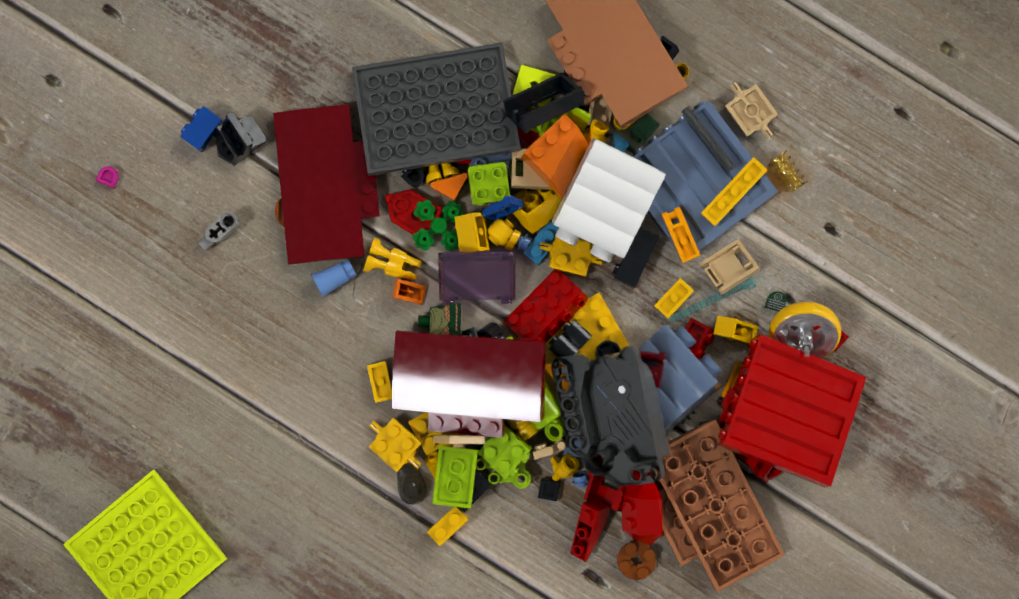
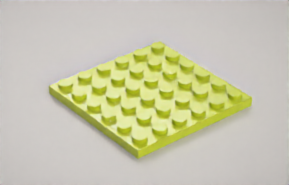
[63,469,228,599]

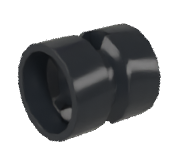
[595,341,621,358]

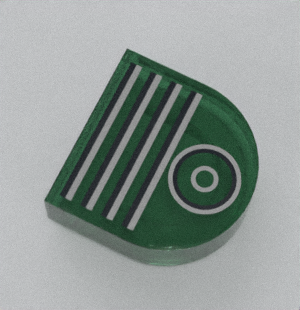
[764,291,786,312]

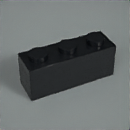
[612,227,659,289]

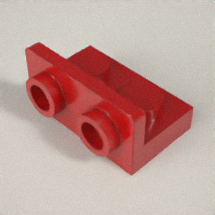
[685,318,715,360]

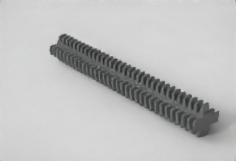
[681,106,736,172]

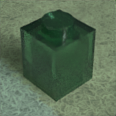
[629,114,660,145]

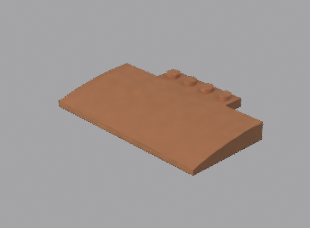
[546,0,689,128]
[653,419,785,592]

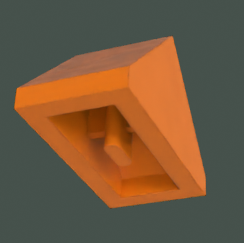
[430,173,468,202]
[392,278,427,305]

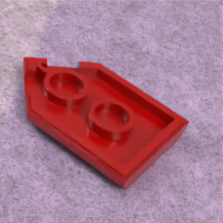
[385,189,442,241]

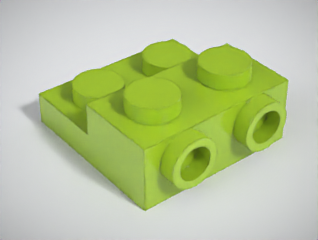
[478,425,532,480]

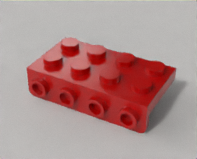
[503,269,588,342]

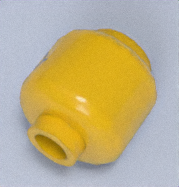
[487,218,515,247]

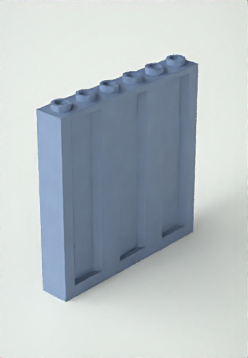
[633,100,778,251]

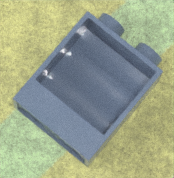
[596,324,722,434]

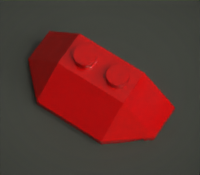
[621,470,663,546]

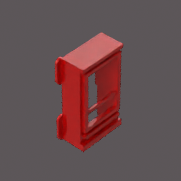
[584,471,625,512]

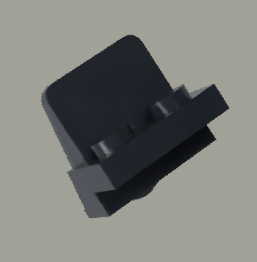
[213,112,266,166]

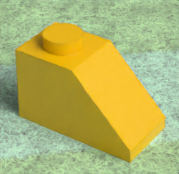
[713,316,758,344]

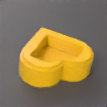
[504,229,521,251]

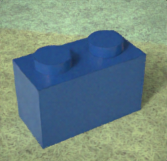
[180,106,224,153]

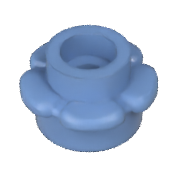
[516,233,532,252]
[572,472,590,487]

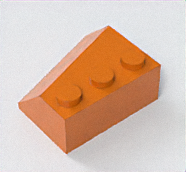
[521,114,589,199]

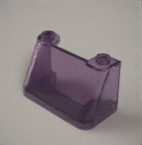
[438,252,516,305]

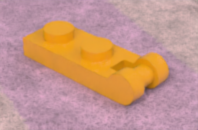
[661,206,701,263]

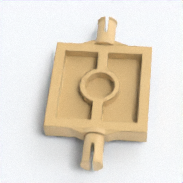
[724,82,778,139]

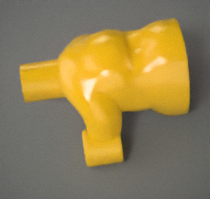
[582,119,609,145]
[550,454,579,481]

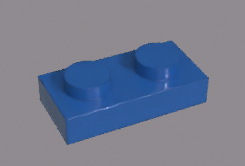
[482,196,524,220]

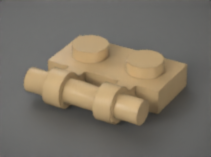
[531,438,567,460]

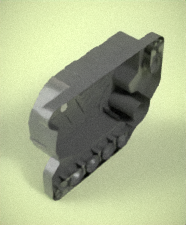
[551,346,670,486]

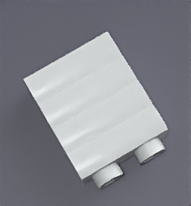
[552,138,666,263]

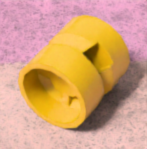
[506,419,539,442]

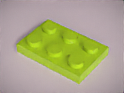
[432,446,478,509]

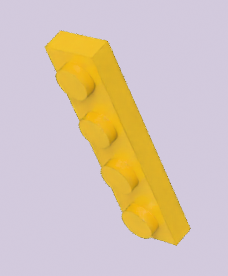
[700,157,767,227]

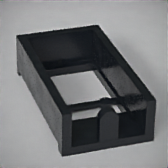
[503,72,585,134]

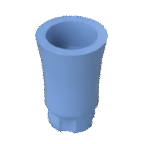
[311,260,357,298]

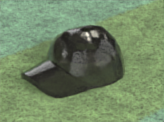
[397,463,427,505]

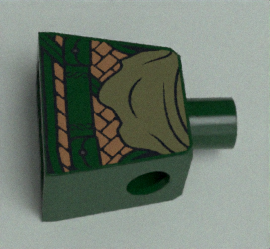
[418,303,461,335]

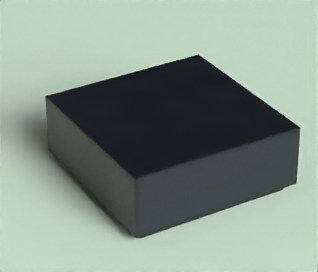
[538,479,560,501]

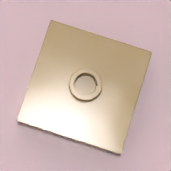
[433,435,485,447]

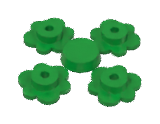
[413,200,464,252]

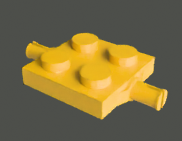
[539,230,603,277]
[369,418,423,472]

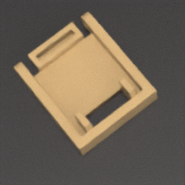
[511,149,552,190]
[700,239,760,295]

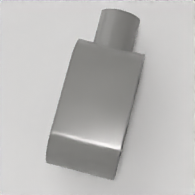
[198,212,240,251]

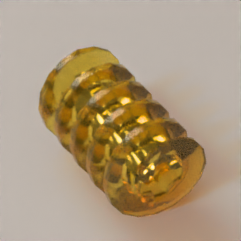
[768,150,808,193]

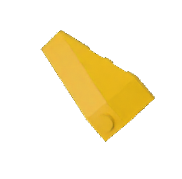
[513,186,569,234]

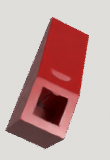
[570,497,611,562]

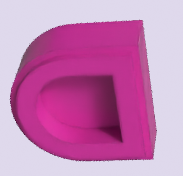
[95,166,119,189]

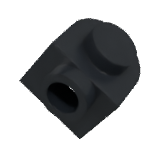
[401,168,425,188]

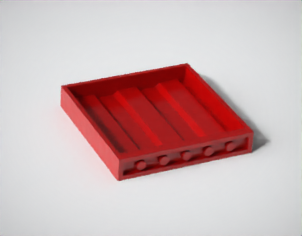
[718,334,867,488]

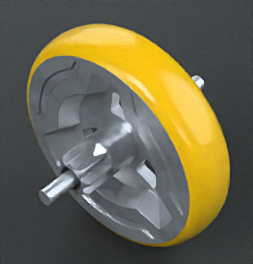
[769,302,841,359]

